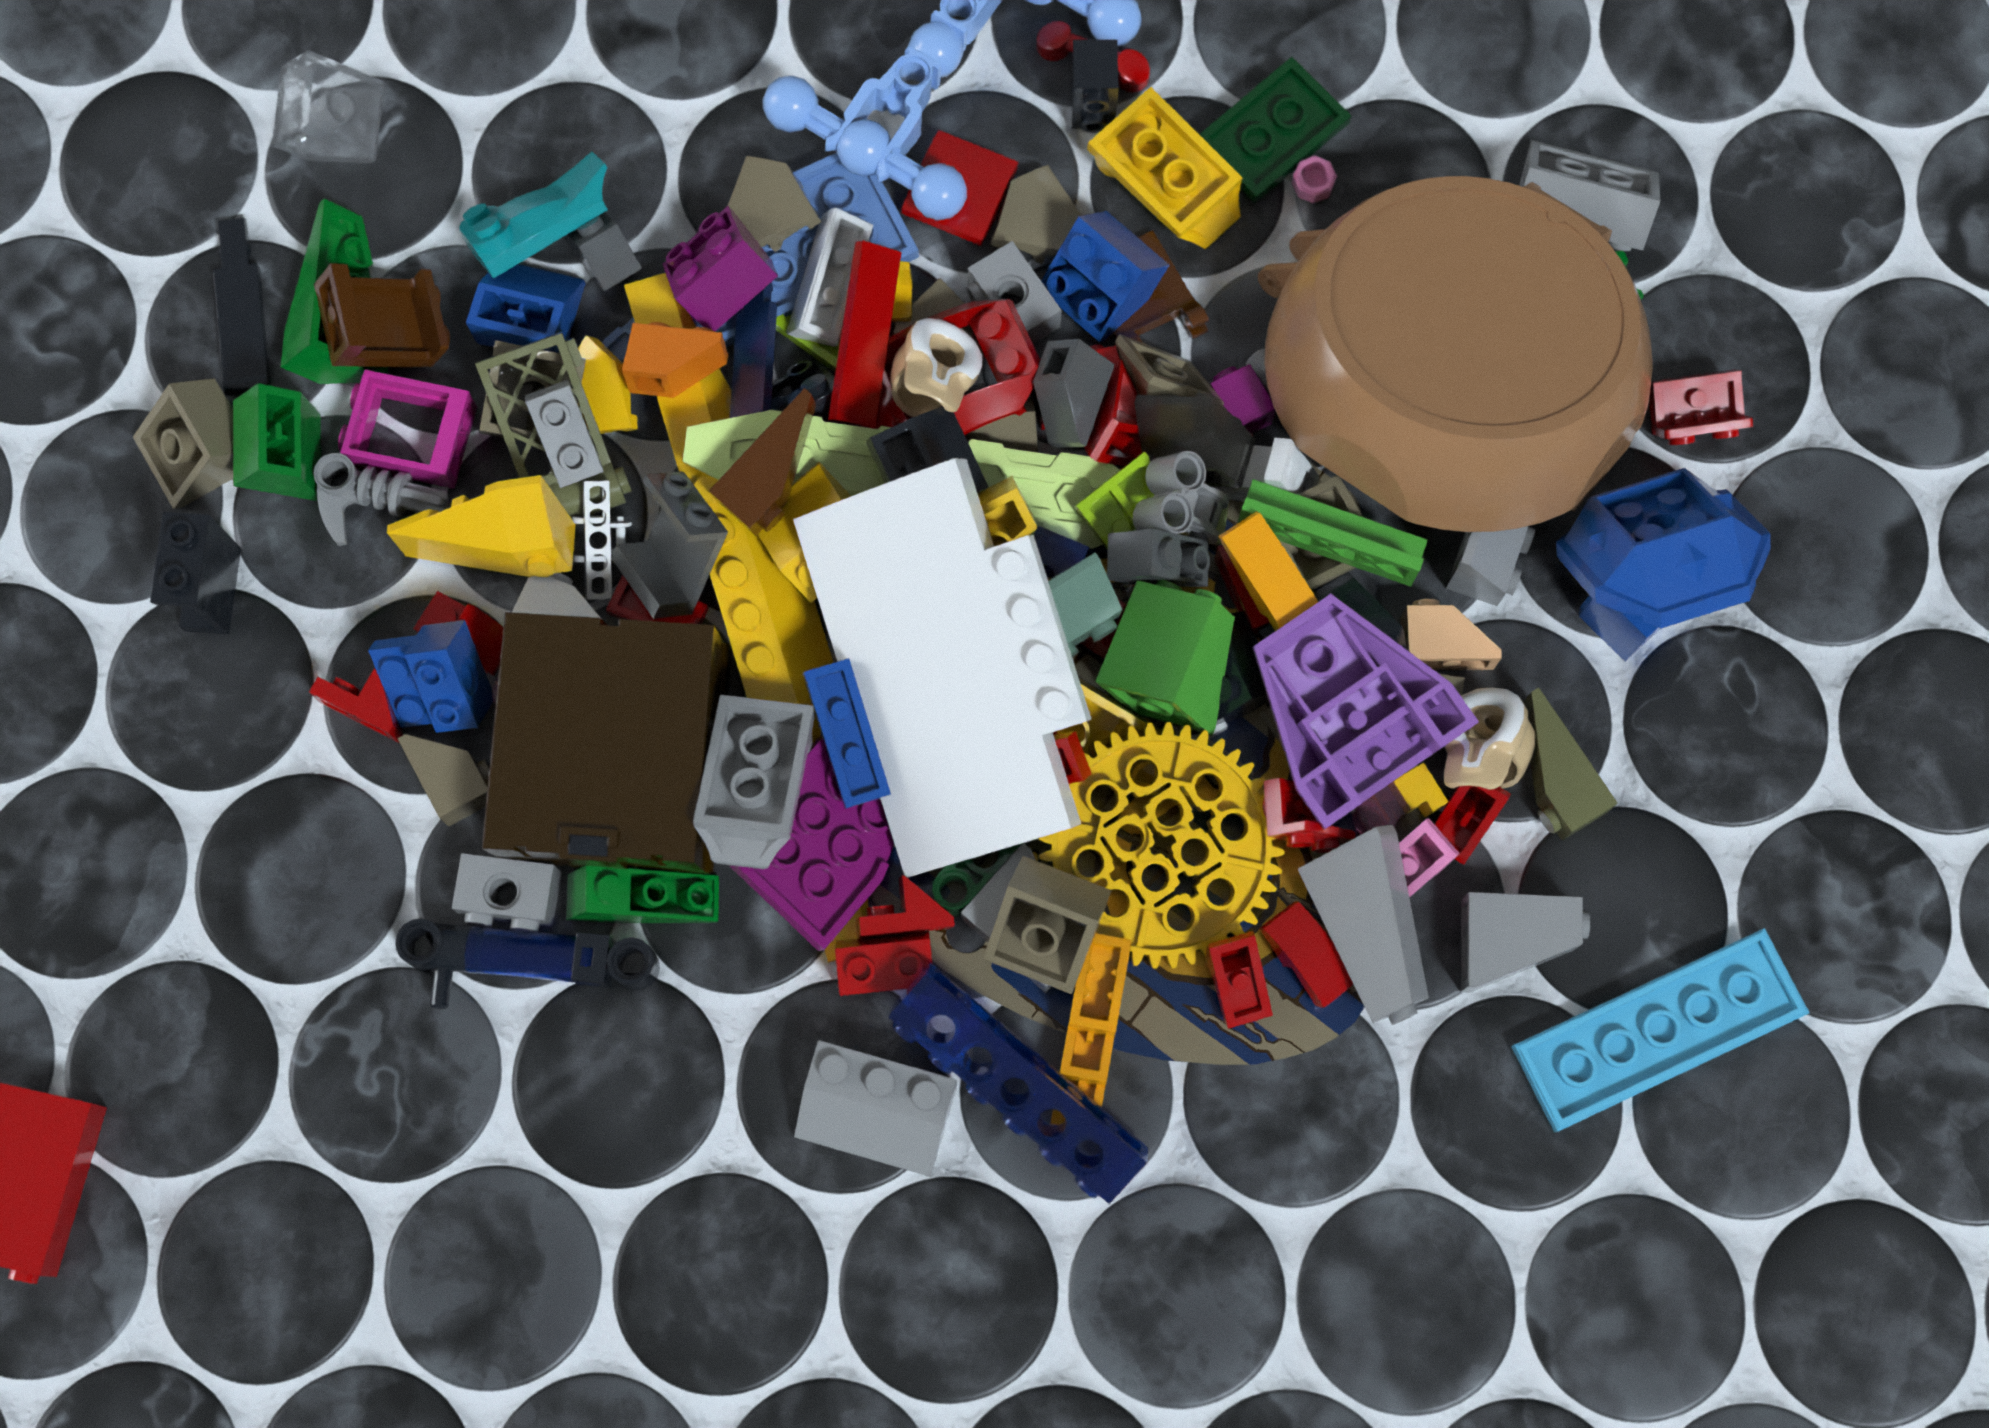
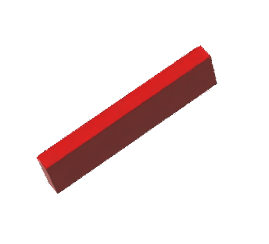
[828,240,902,429]

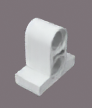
[1213,438,1319,501]

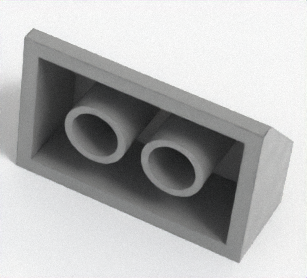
[1519,140,1660,251]
[1446,526,1535,606]
[794,1040,957,1177]

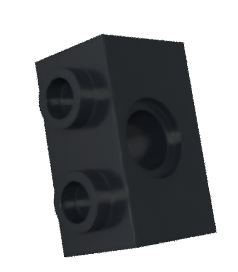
[1071,39,1119,133]

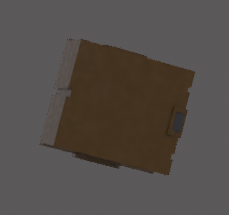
[482,612,732,875]

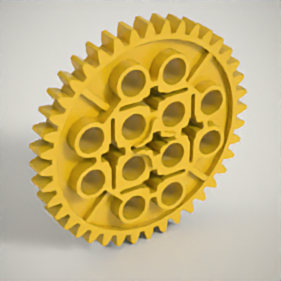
[1038,722,1285,969]

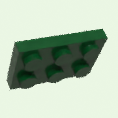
[1199,57,1352,204]

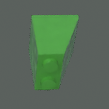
[1095,580,1235,736]

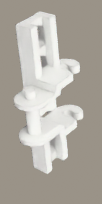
[573,480,632,600]

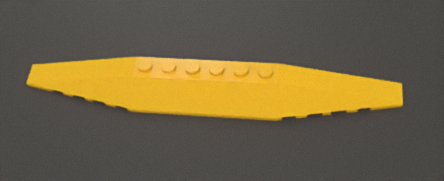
[624,273,869,963]

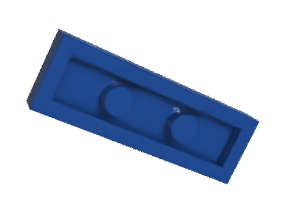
[803,658,891,809]

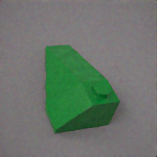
[281,199,388,384]

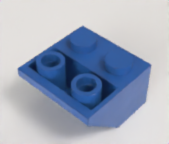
[1041,211,1170,342]
[466,264,586,353]

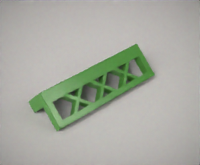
[1237,479,1428,587]

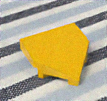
[578,335,638,434]

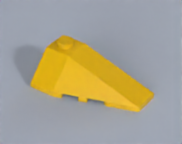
[387,475,576,577]

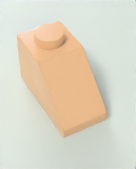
[1400,599,1502,670]

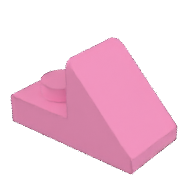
[1399,818,1460,898]

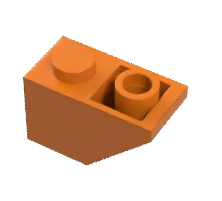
[622,322,728,398]

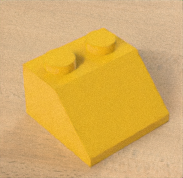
[758,462,851,603]

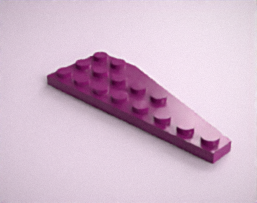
[728,735,894,951]

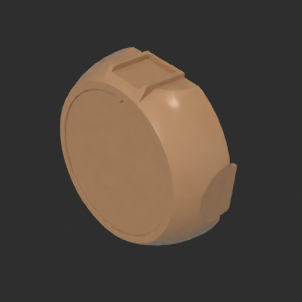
[1258,176,1653,532]

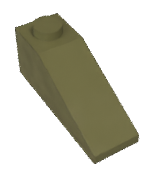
[1523,687,1618,841]

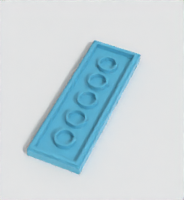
[1511,928,1809,1133]

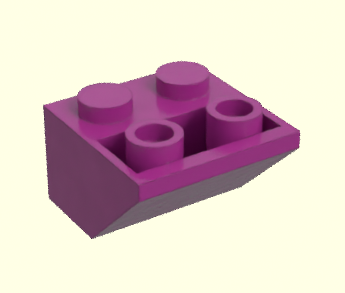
[663,206,778,331]

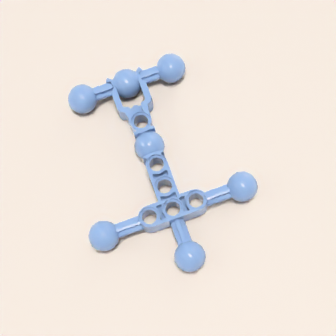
[763,0,1142,221]

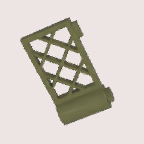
[475,332,632,520]

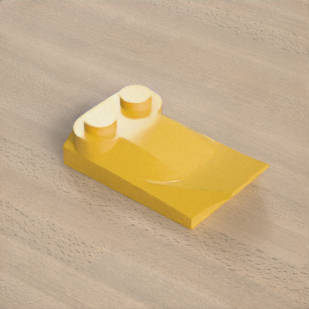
[1087,87,1243,249]

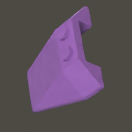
[1253,594,1479,830]

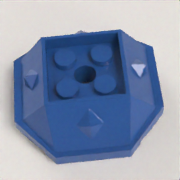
[1556,468,1771,628]

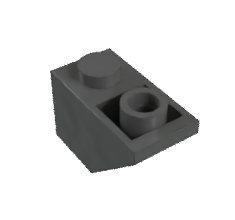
[564,212,642,291]
[1033,339,1114,448]
[1107,528,1210,587]

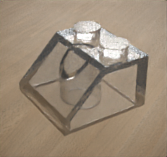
[272,50,384,163]

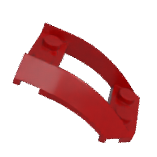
[875,299,1041,435]

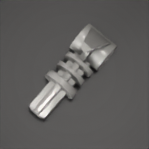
[314,453,449,546]

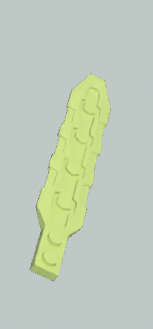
[683,410,1229,549]

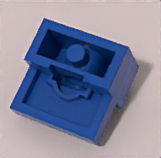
[368,620,495,733]

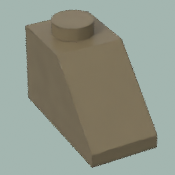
[397,734,490,827]

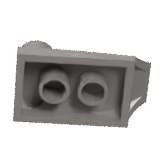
[693,695,815,869]

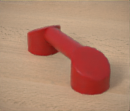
[1036,21,1150,92]

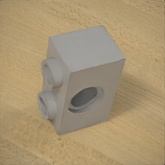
[966,241,1062,344]
[525,380,604,488]
[452,853,562,933]

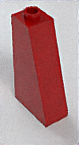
[0,1083,107,1284]

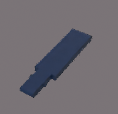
[730,260,777,418]

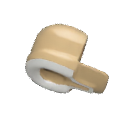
[890,318,982,417]
[1444,687,1535,790]

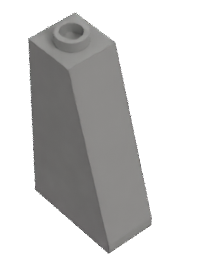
[1298,825,1429,1025]

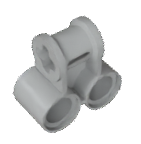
[1133,451,1230,545]

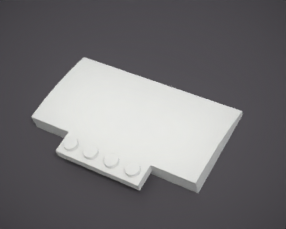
[793,458,1092,877]

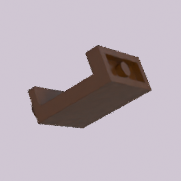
[314,263,450,367]

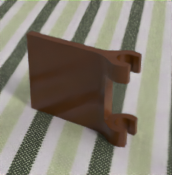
[1112,230,1209,343]

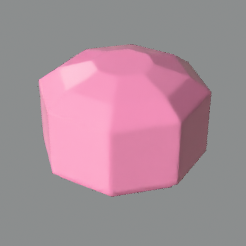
[1291,156,1337,203]

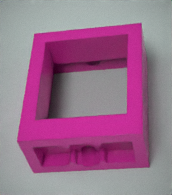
[338,369,477,489]

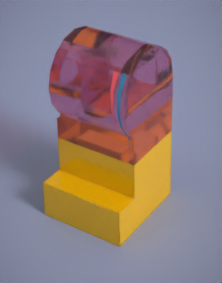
[1353,762,1449,835]

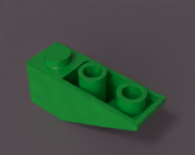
[566,865,719,923]

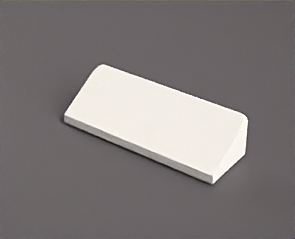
[786,207,873,347]

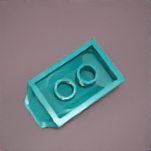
[459,151,608,279]

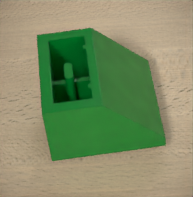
[233,383,321,501]

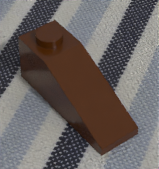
[709,388,816,536]

